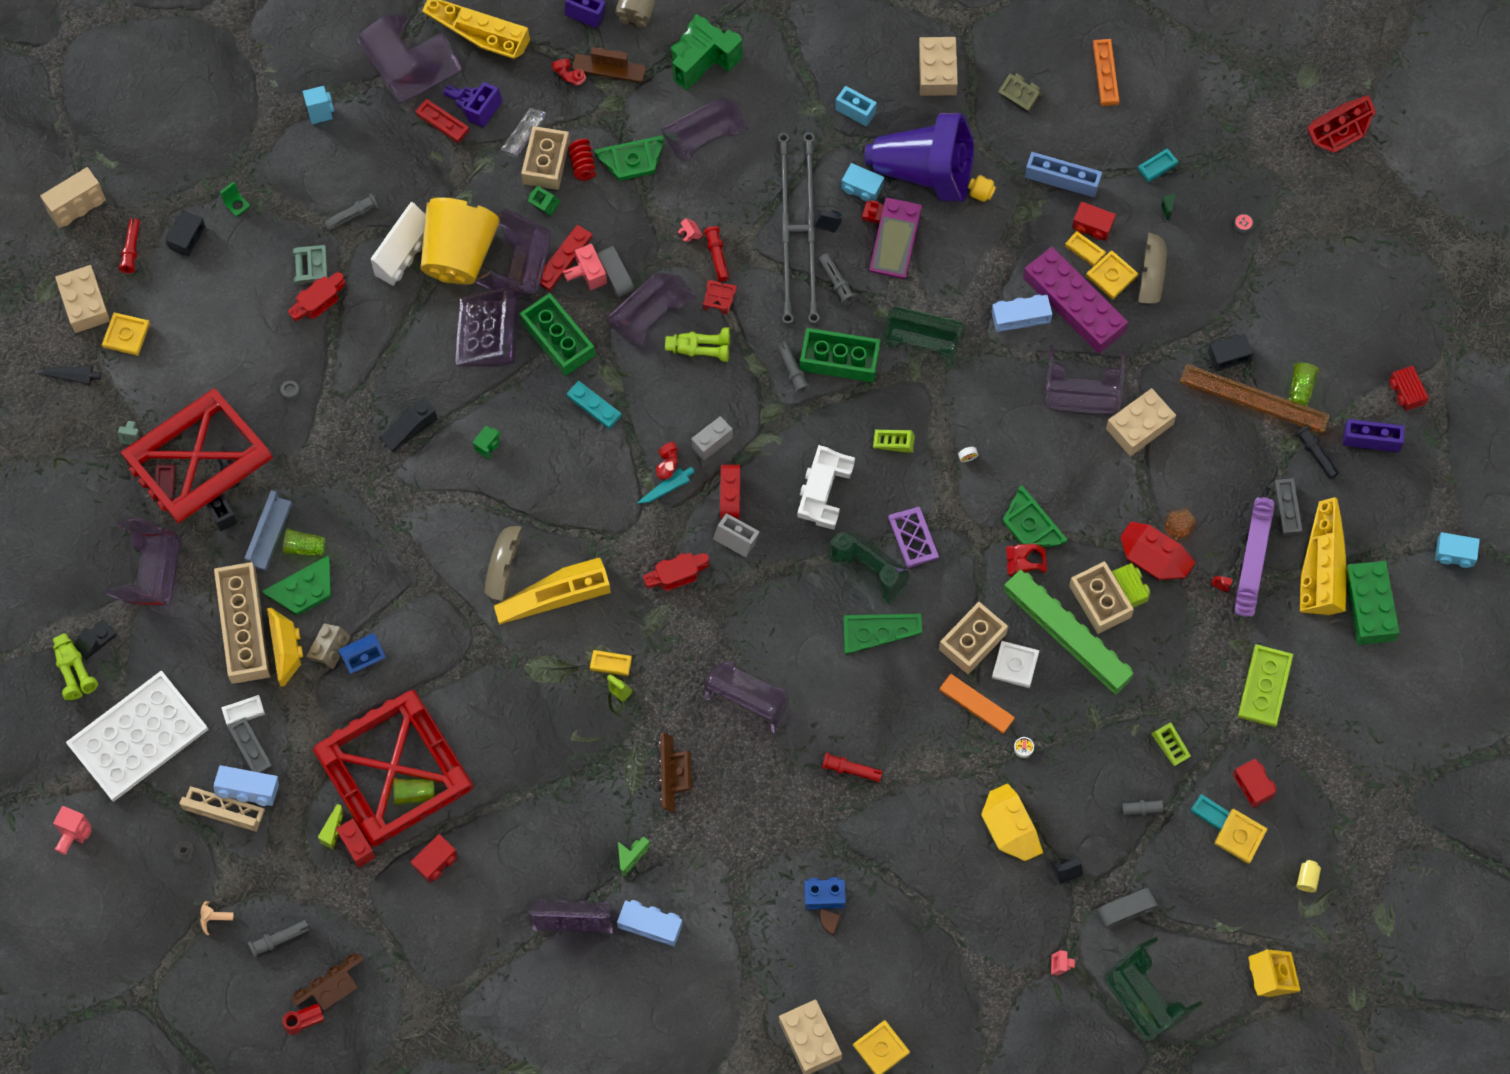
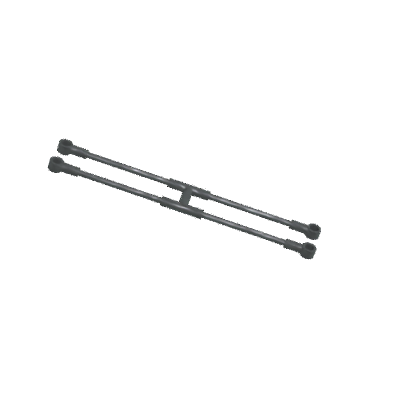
[778,132,819,326]

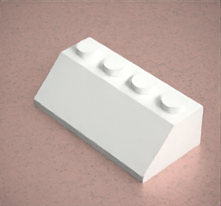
[371,202,426,286]

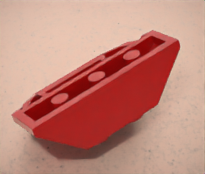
[1307,95,1376,153]
[1120,522,1196,580]

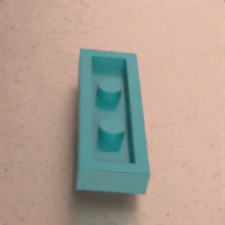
[566,381,622,429]

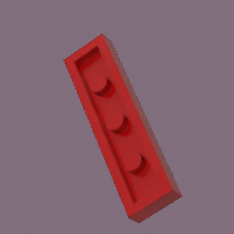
[534,225,593,292]

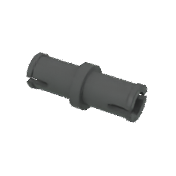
[1122,800,1163,816]

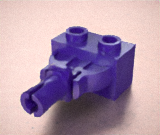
[565,0,606,28]
[443,82,503,128]

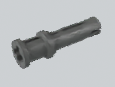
[324,194,379,231]
[819,253,857,306]
[777,341,811,395]
[248,919,310,958]

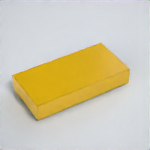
[1065,231,1106,267]
[590,650,632,676]

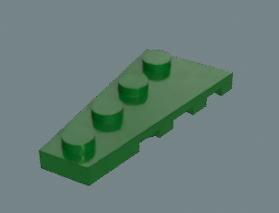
[844,614,922,655]

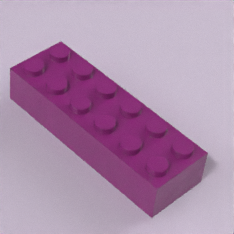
[1023,247,1128,354]

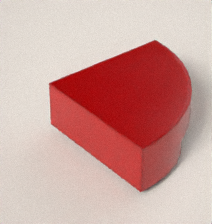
[1210,576,1233,592]

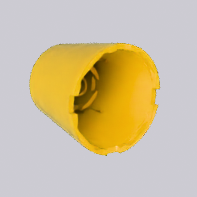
[421,198,500,285]

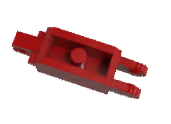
[288,272,345,322]
[643,553,710,591]

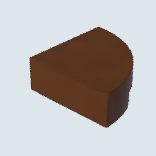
[820,909,840,935]

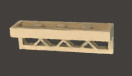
[179,786,265,832]

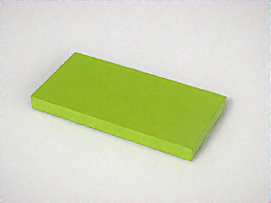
[1238,644,1293,727]

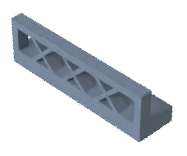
[244,490,292,572]

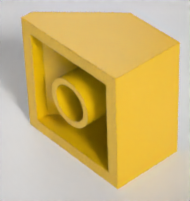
[1248,949,1301,997]

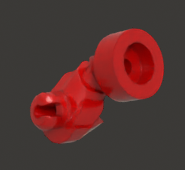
[552,59,586,85]
[656,442,678,480]

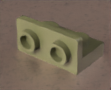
[998,73,1042,111]

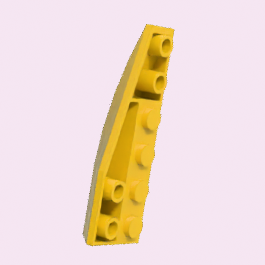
[422,0,530,59]
[1300,497,1346,615]
[494,558,611,624]

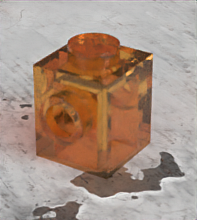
[1165,507,1197,540]

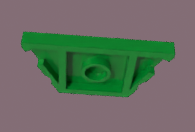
[595,135,664,181]
[1002,485,1068,548]
[263,556,331,616]

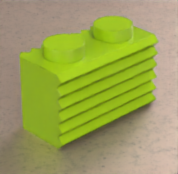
[1112,563,1150,608]

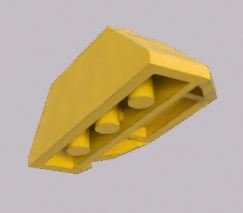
[267,608,303,687]
[981,783,1043,861]

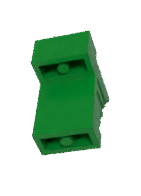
[671,14,743,91]

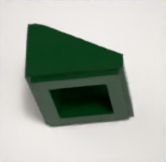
[1161,193,1176,220]

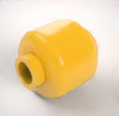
[968,175,996,202]

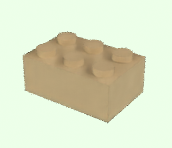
[919,37,958,96]
[521,126,570,190]
[40,167,106,229]
[55,265,110,333]
[1106,388,1176,456]
[1069,561,1134,634]
[939,602,1008,674]
[779,999,842,1074]

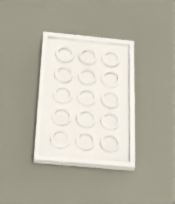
[66,671,209,802]

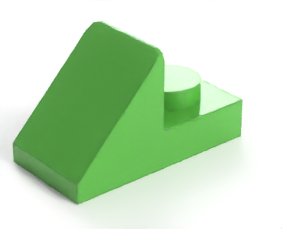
[618,837,650,876]

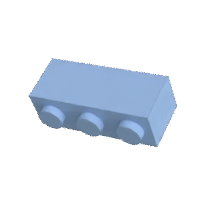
[992,295,1052,332]
[213,765,279,806]
[617,900,683,947]

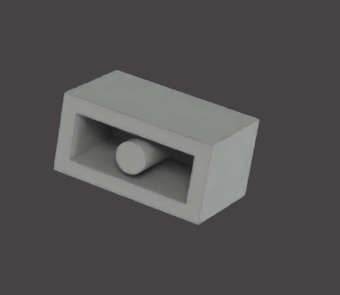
[691,416,733,460]
[713,513,760,557]

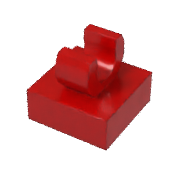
[862,200,884,224]

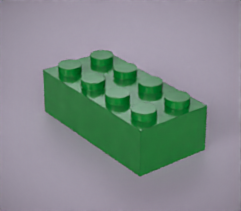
[520,293,595,376]
[800,328,881,383]
[1346,561,1399,645]

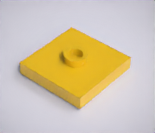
[1086,250,1139,300]
[102,312,150,356]
[1214,809,1267,864]
[853,1020,910,1074]

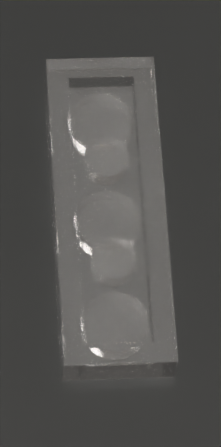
[501,108,546,157]

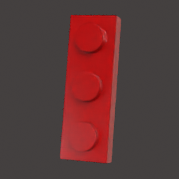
[415,99,470,143]

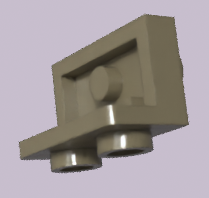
[306,623,350,669]

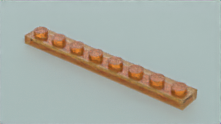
[1180,364,1330,434]

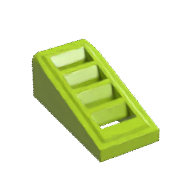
[873,430,915,453]
[607,675,632,702]
[1151,722,1191,766]
[318,804,344,850]

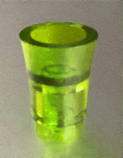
[1290,363,1319,406]
[283,528,325,556]
[393,778,434,806]

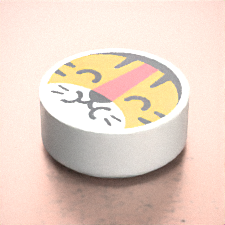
[958,447,978,462]
[1014,737,1034,758]

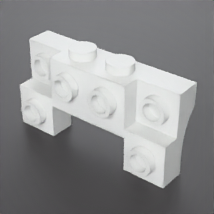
[797,445,855,530]

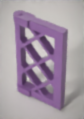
[888,506,939,568]

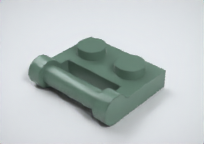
[293,245,328,285]

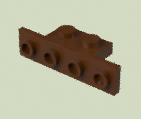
[572,47,646,83]
[659,732,692,813]
[291,953,364,1011]

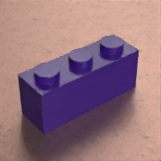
[1342,419,1405,452]

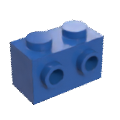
[338,633,386,674]
[804,877,846,910]

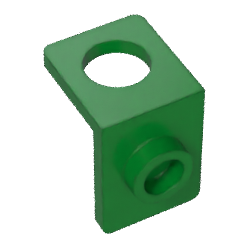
[220,182,250,217]

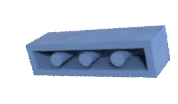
[1025,152,1102,198]

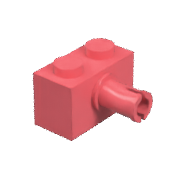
[563,243,607,290]
[53,806,92,855]

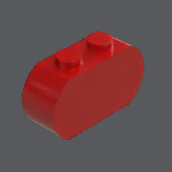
[720,465,740,520]

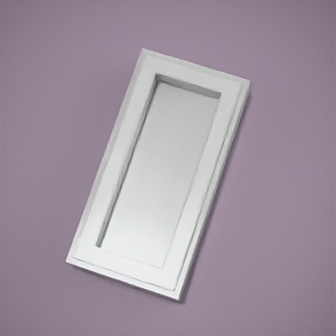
[222,695,265,726]

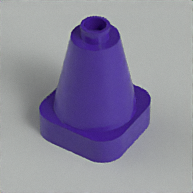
[865,113,974,202]

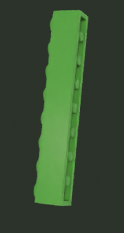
[1003,569,1134,695]

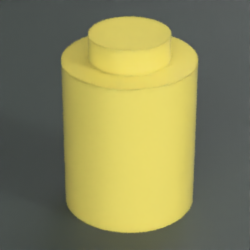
[1296,860,1321,893]

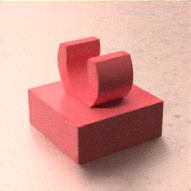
[678,218,703,242]
[1051,950,1075,976]

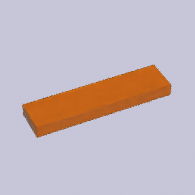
[1093,39,1119,106]
[939,674,1015,734]

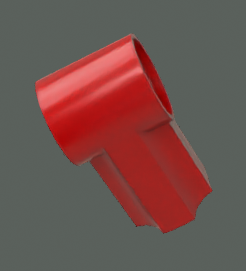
[282,1004,324,1035]

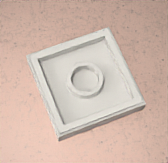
[992,641,1039,688]

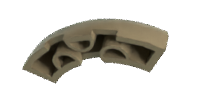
[1138,233,1167,303]
[484,526,522,601]

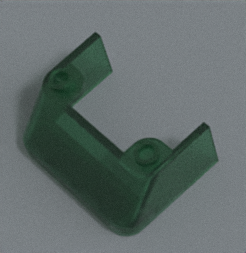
[880,307,965,364]
[1105,937,1203,1041]

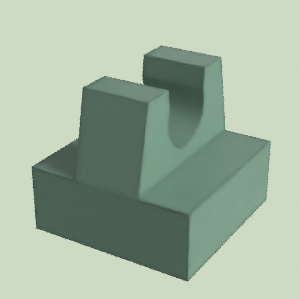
[118,421,140,445]

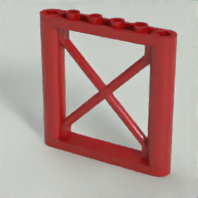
[120,388,273,524]
[313,690,474,847]

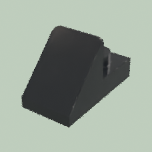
[74,620,117,660]

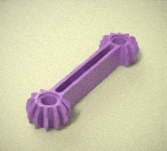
[1235,497,1274,617]

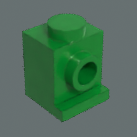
[527,186,560,216]
[472,426,501,460]

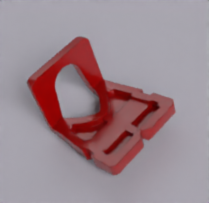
[702,280,737,315]
[1006,544,1047,577]

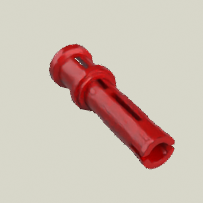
[118,219,140,274]
[704,226,729,282]
[822,752,883,783]

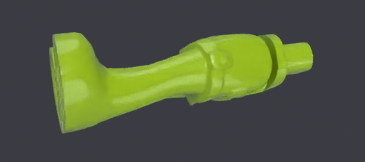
[665,327,730,362]
[53,633,98,700]

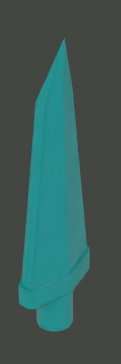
[636,467,695,504]

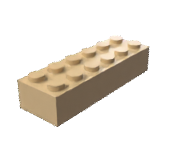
[214,562,270,684]

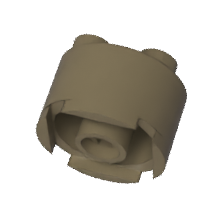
[615,0,655,28]

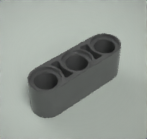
[596,246,635,298]
[1097,888,1158,929]

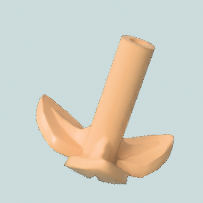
[200,901,233,935]

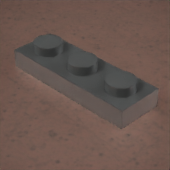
[1274,478,1302,536]
[228,717,273,773]

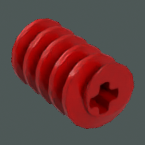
[568,139,597,181]

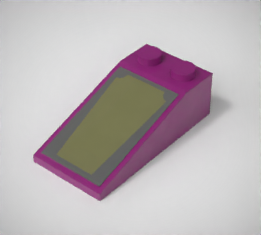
[869,198,922,279]

